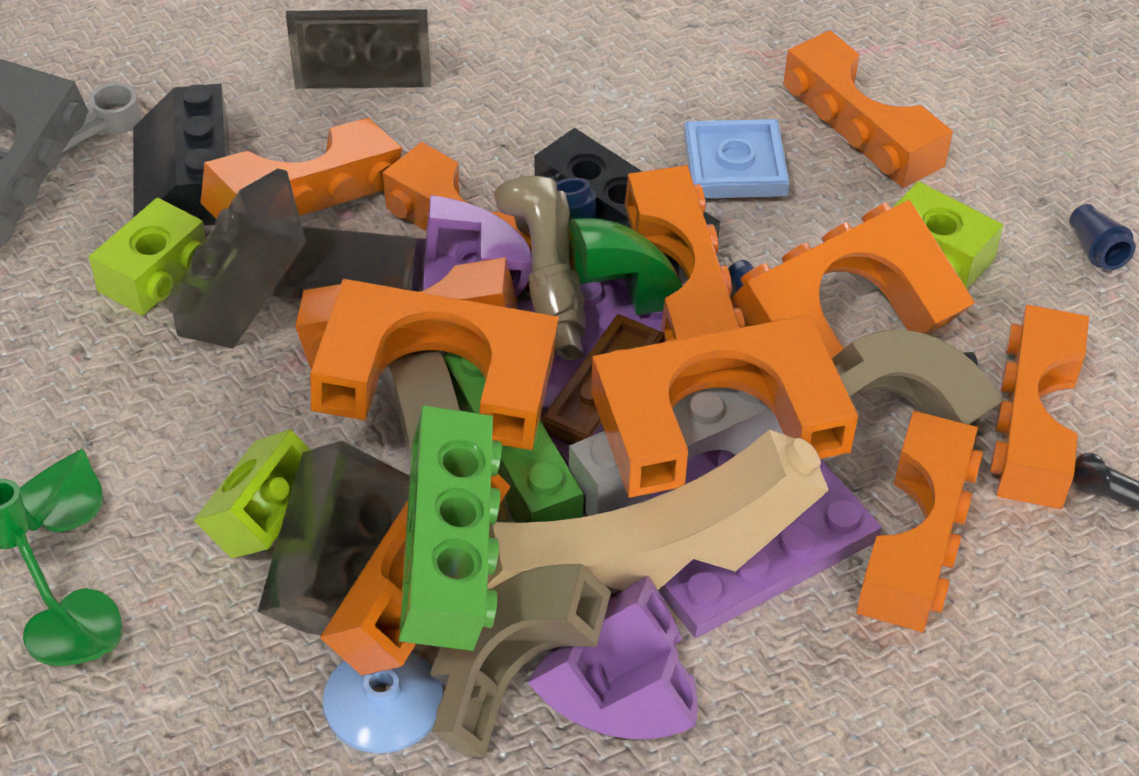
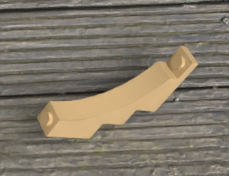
[446,429,829,591]

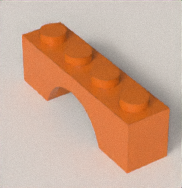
[783,30,953,188]
[201,117,402,236]
[383,141,570,292]
[625,165,745,342]
[295,257,517,368]
[989,304,1089,509]
[856,410,983,633]
[320,473,511,676]

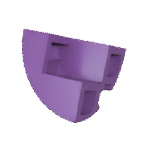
[421,195,532,298]
[528,576,698,739]

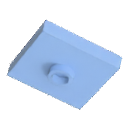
[684,119,789,198]

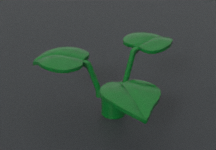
[0,449,123,666]

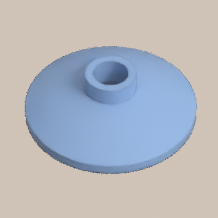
[323,651,443,754]

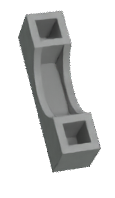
[569,388,783,516]

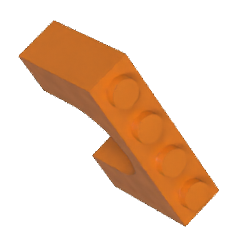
[730,199,975,358]
[310,279,559,451]
[591,314,858,498]

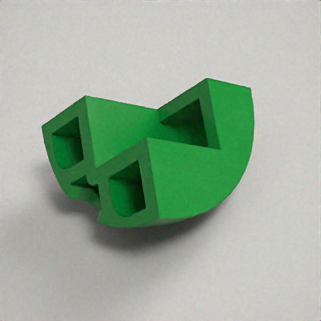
[569,218,683,315]

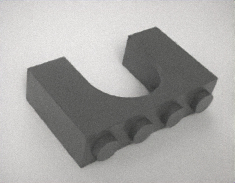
[0,59,89,248]

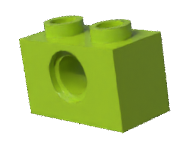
[892,181,1004,290]
[88,197,209,316]
[193,429,328,559]

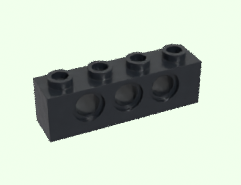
[534,127,720,284]

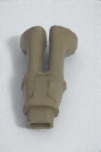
[494,176,586,361]

